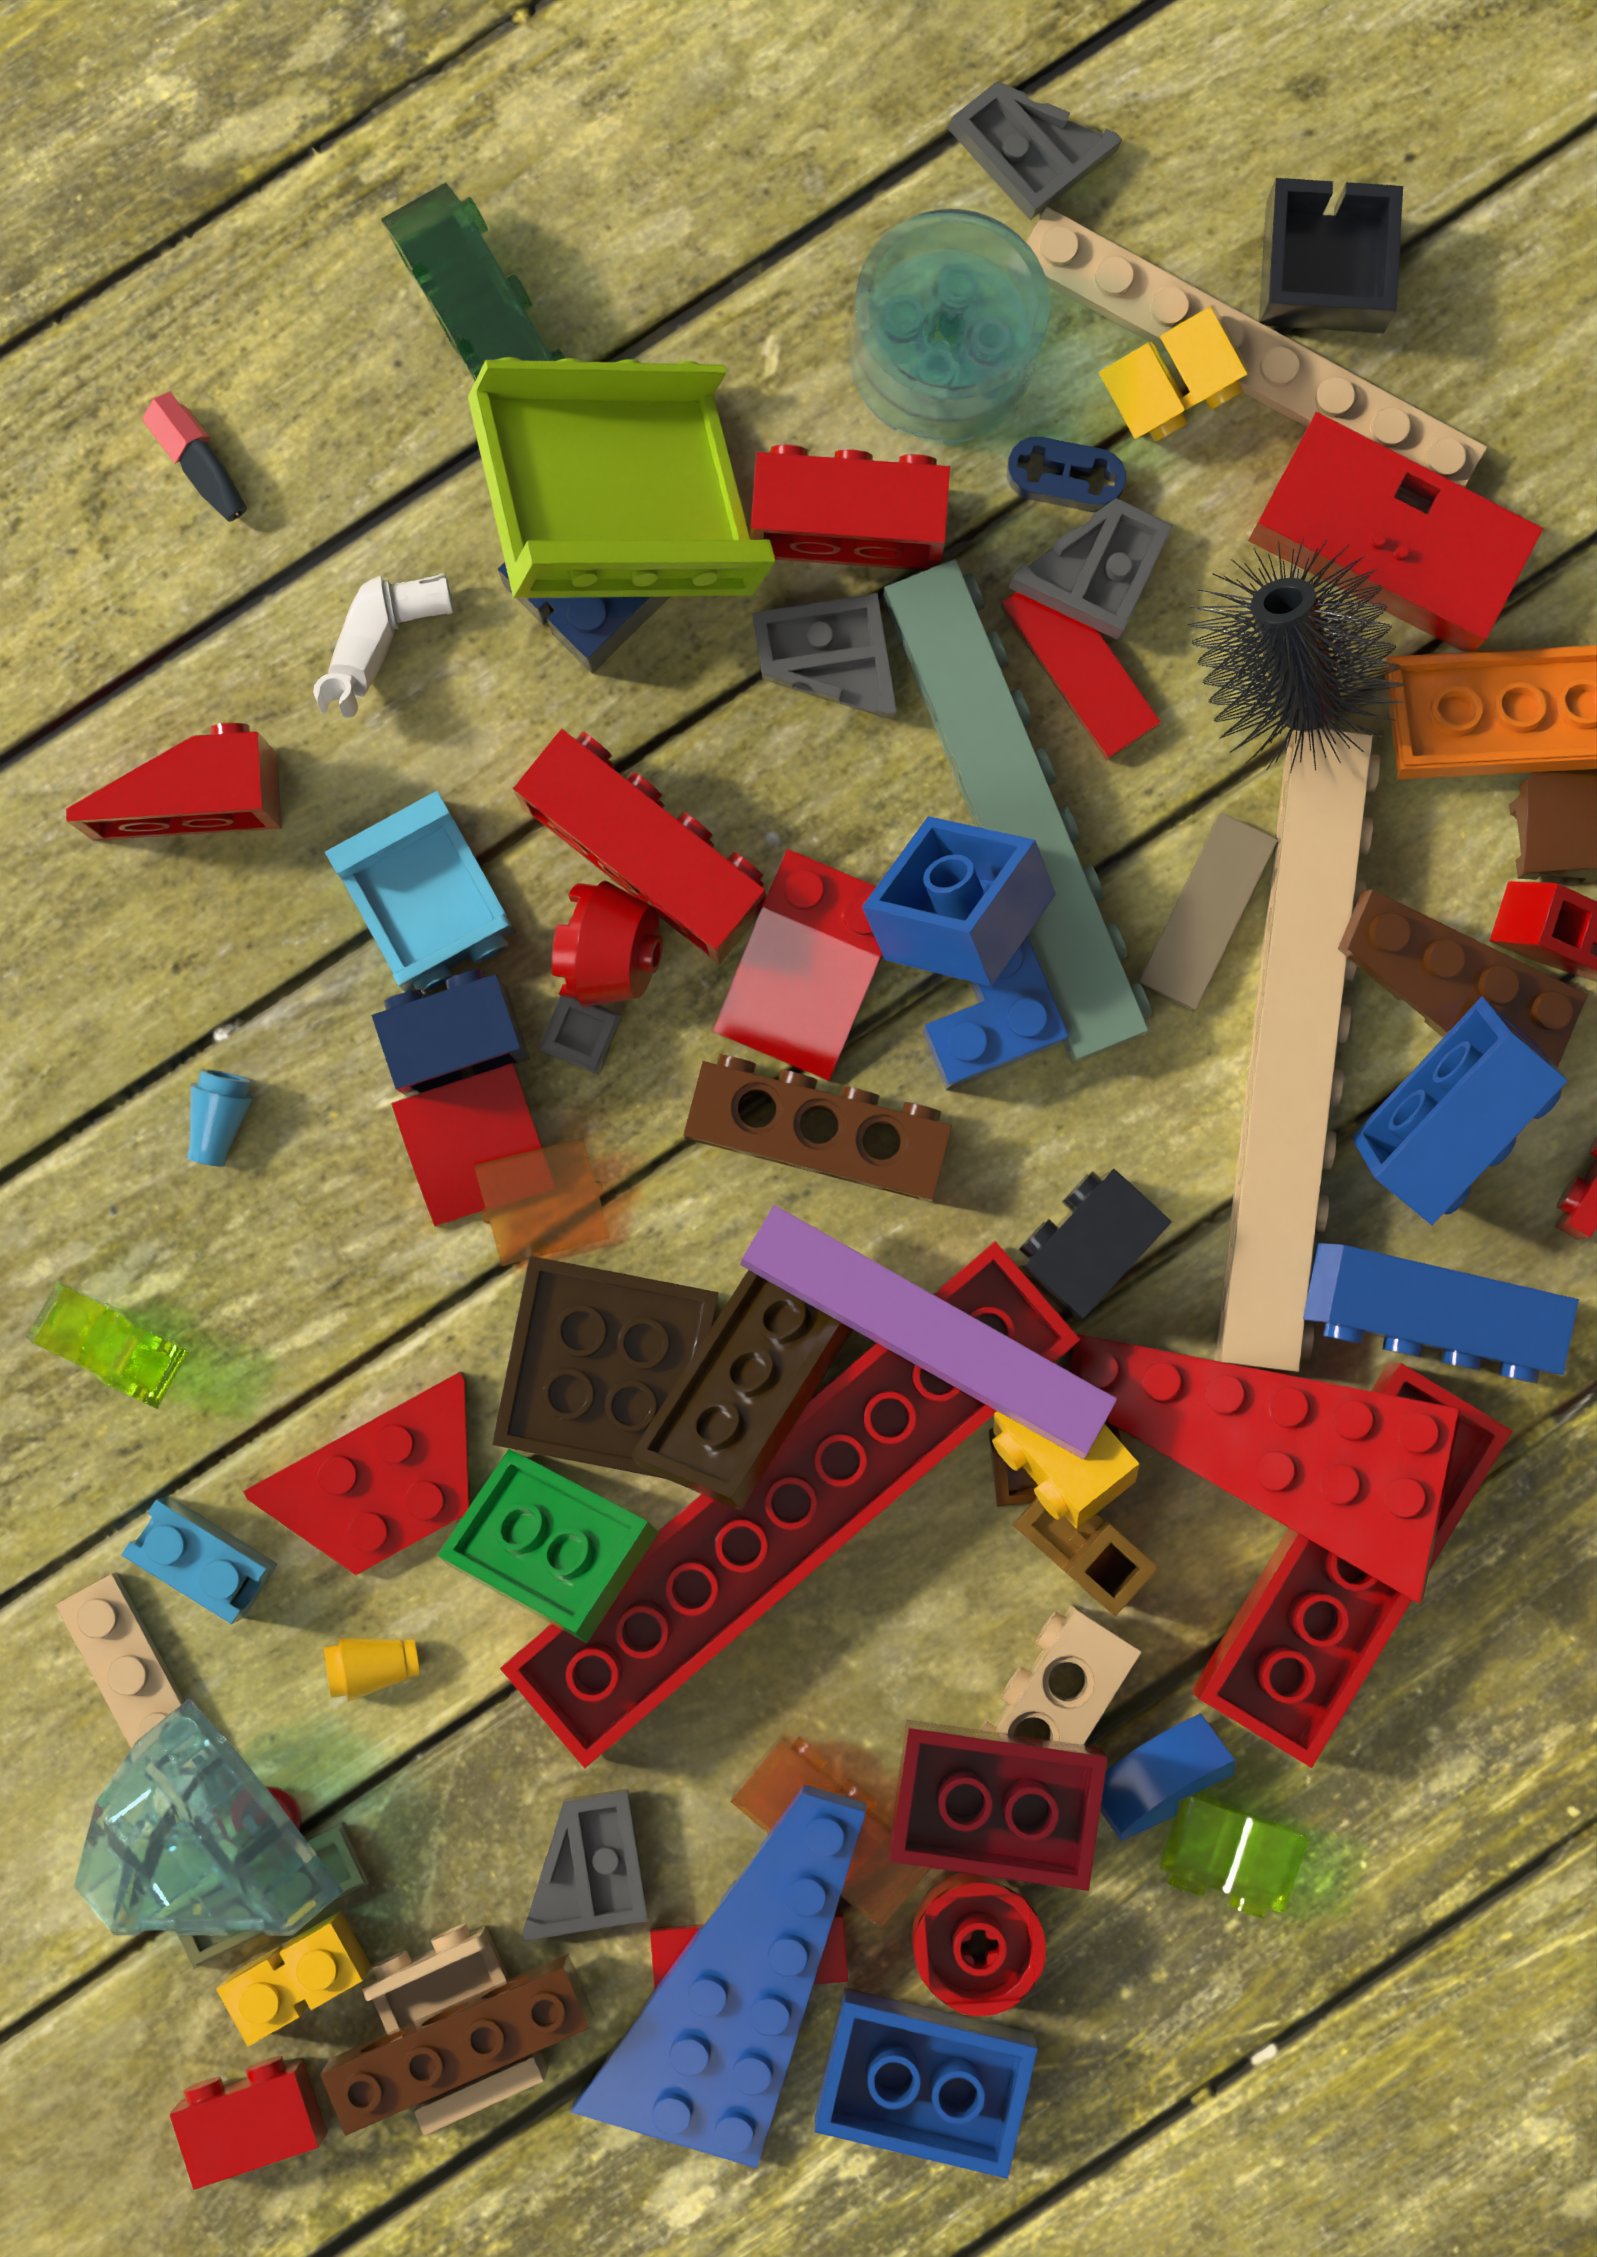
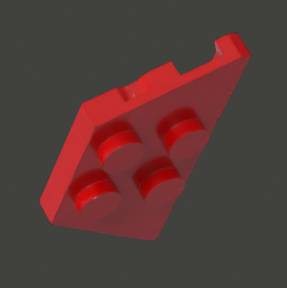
[243,1372,471,1575]

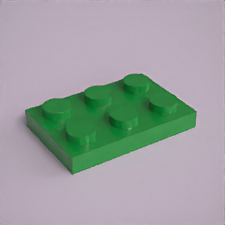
[437,1449,659,1643]

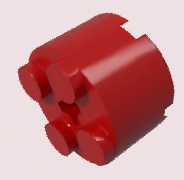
[912,1873,1046,2016]

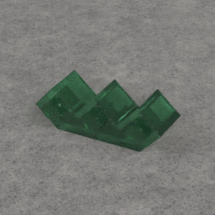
[381,182,565,382]

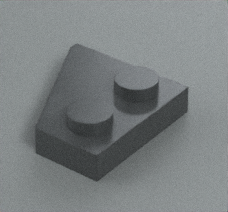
[1008,498,1173,640]
[752,593,897,718]
[523,1788,649,1941]

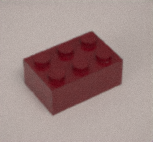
[888,1719,1108,1891]

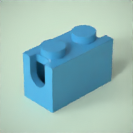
[121,1497,278,1624]

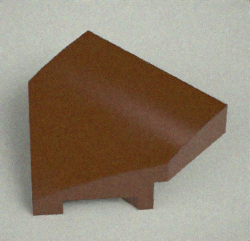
[1509,769,1597,884]

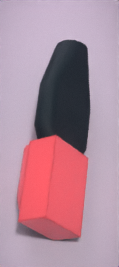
[142,391,247,522]

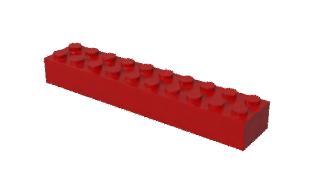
[500,1241,1081,1769]

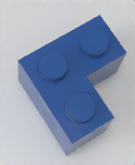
[922,935,1069,1090]

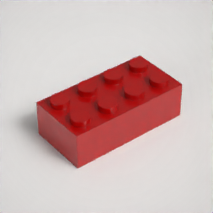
[512,728,766,965]

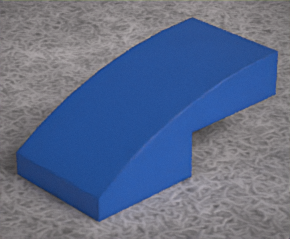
[1100,1713,1235,1841]

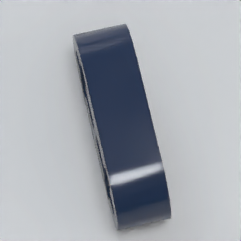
[1007,437,1126,512]

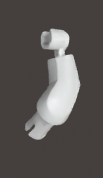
[313,573,454,718]

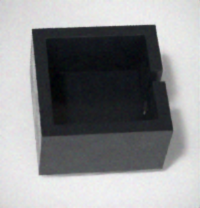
[1259,178,1403,334]
[1018,1169,1172,1320]

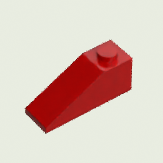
[1489,881,1597,982]

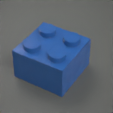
[862,816,1056,987]

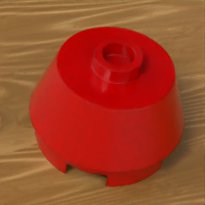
[552,881,663,1007]

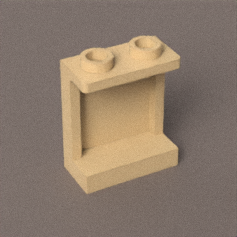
[361,1923,548,2136]

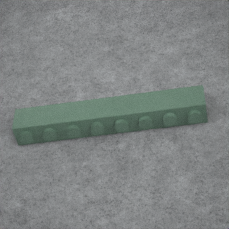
[883,559,1153,1064]

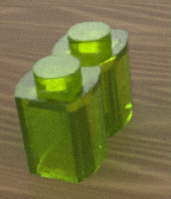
[1157,1793,1309,1919]

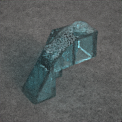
[74,1698,343,1936]

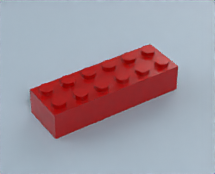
[1191,1362,1513,1768]

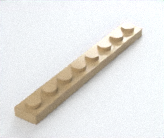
[1015,206,1487,487]

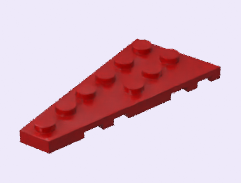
[1069,1334,1461,1606]

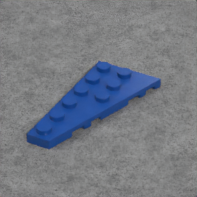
[571,1784,867,2168]

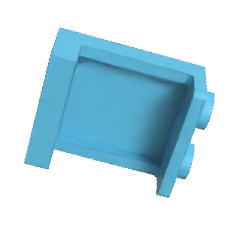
[325,791,516,994]

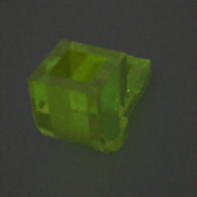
[26,1280,189,1409]

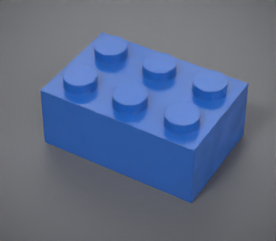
[1351,996,1568,1225]
[814,1987,1038,2179]

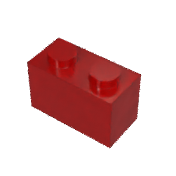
[169,2056,327,2190]

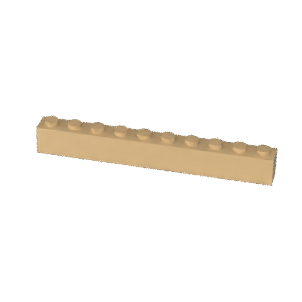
[1214,729,1380,1372]

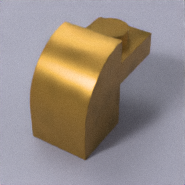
[1012,1497,1159,1617]

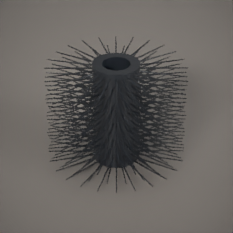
[1187,538,1405,773]

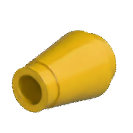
[323,1638,420,1702]

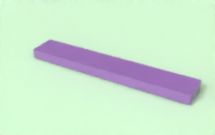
[740,1205,1117,1459]

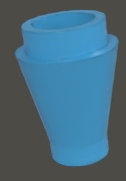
[187,1069,254,1167]

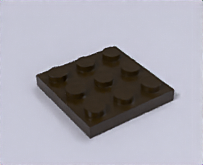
[492,1256,719,1479]

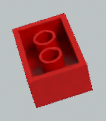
[750,445,950,571]

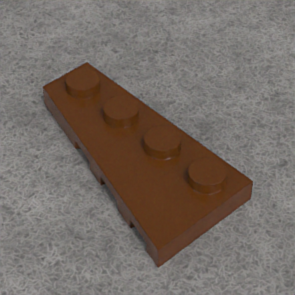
[1338,890,1588,1067]

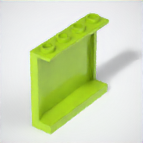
[468,357,775,598]

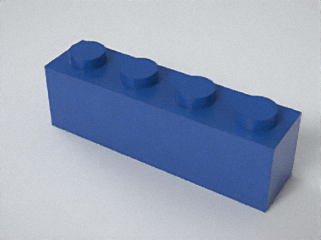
[1303,1243,1579,1384]

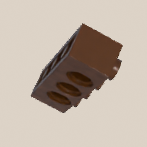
[683,1054,952,1203]
[320,1953,594,2136]

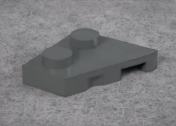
[948,81,1122,221]

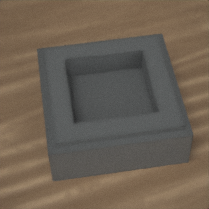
[539,996,622,1075]

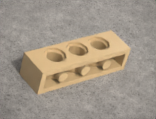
[979,1605,1141,1745]

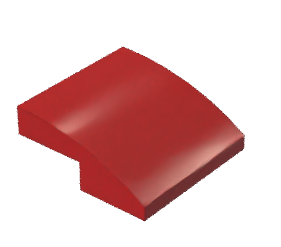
[391,1063,556,1227]

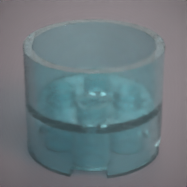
[849,209,1050,444]

